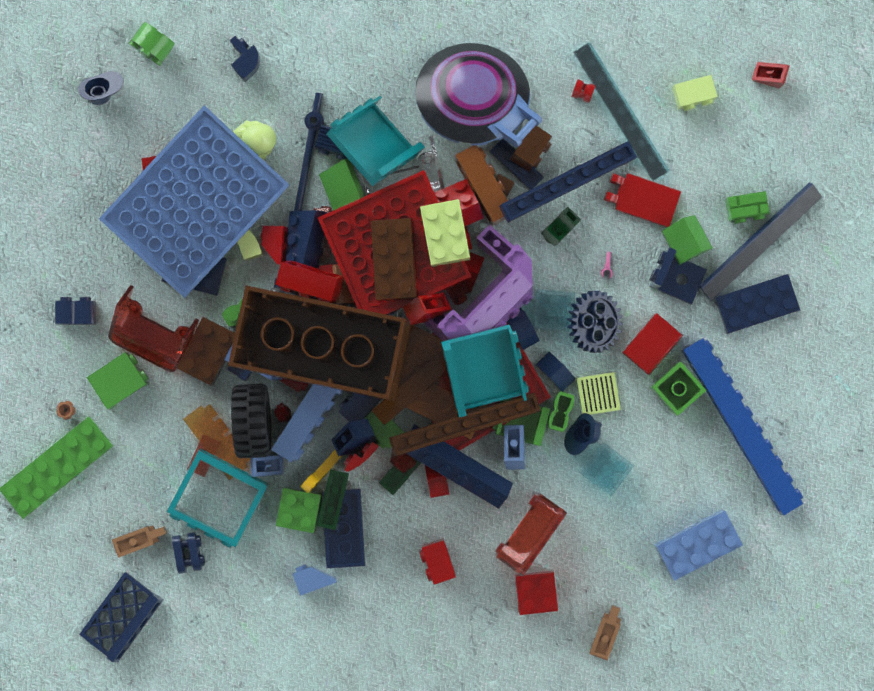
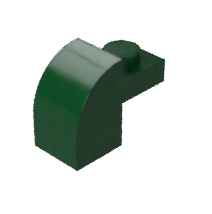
[541,207,581,247]

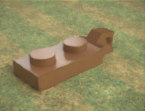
[112,525,167,558]
[589,605,621,661]

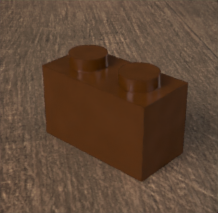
[510,126,552,172]

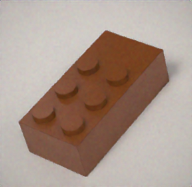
[455,145,508,226]

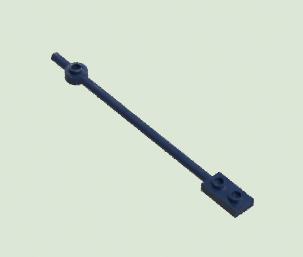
[274,93,324,292]

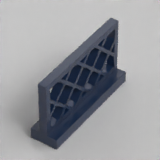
[79,572,164,662]

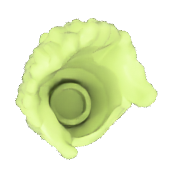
[233,120,276,160]

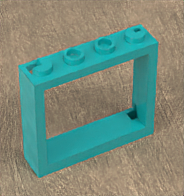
[167,448,269,548]

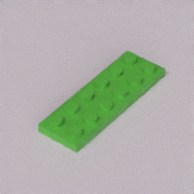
[0,416,114,519]

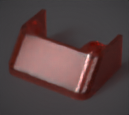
[108,285,199,372]
[495,493,567,576]

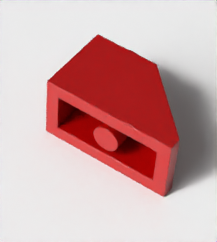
[260,226,288,265]
[403,293,451,325]

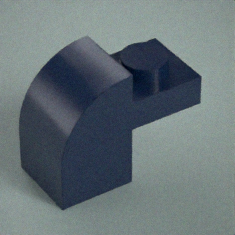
[229,36,260,82]
[507,307,540,350]

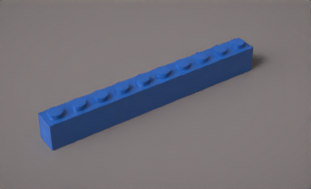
[681,338,803,516]

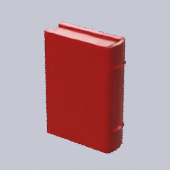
[622,313,683,375]

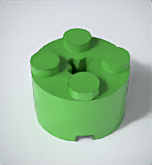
[128,22,175,66]

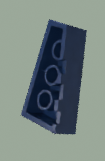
[286,210,329,269]

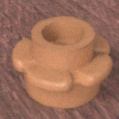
[56,401,75,420]

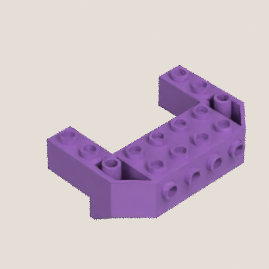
[423,224,533,341]

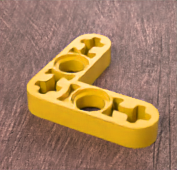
[300,450,342,493]

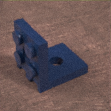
[649,248,707,305]

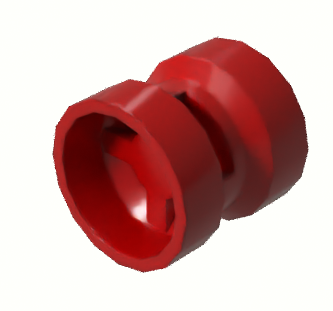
[571,79,596,103]

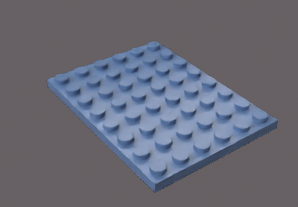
[99,105,290,298]

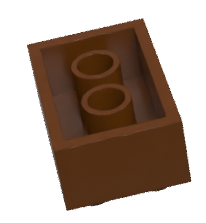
[177,317,235,386]

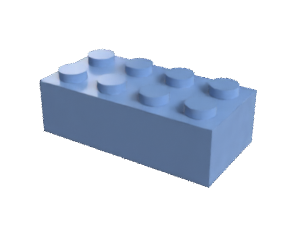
[654,510,743,581]

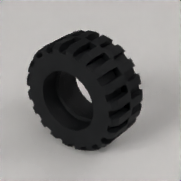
[231,383,271,458]

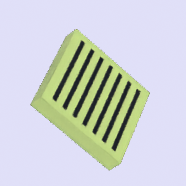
[576,372,621,415]

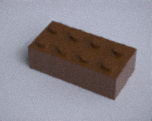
[371,218,417,301]

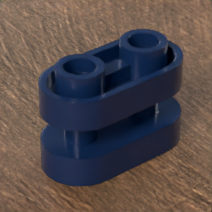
[172,532,205,574]

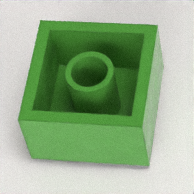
[649,362,707,416]
[276,487,322,533]

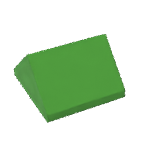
[661,215,713,265]

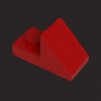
[424,464,450,498]

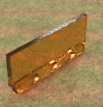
[183,404,251,480]

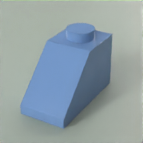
[504,425,525,470]
[292,564,337,596]

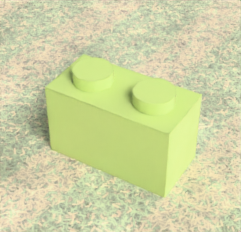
[672,75,717,111]

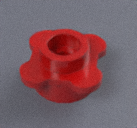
[274,403,292,422]

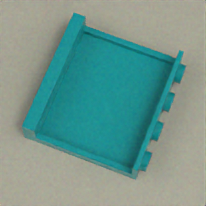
[327,96,425,187]
[441,325,529,418]

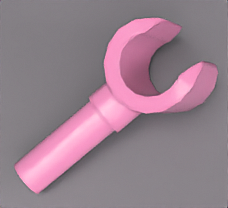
[601,252,613,278]

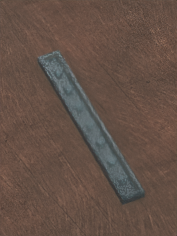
[573,42,669,181]

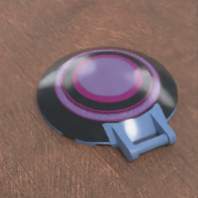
[415,43,542,148]

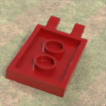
[604,173,681,227]

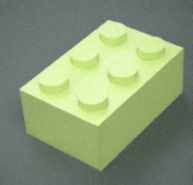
[420,199,470,267]

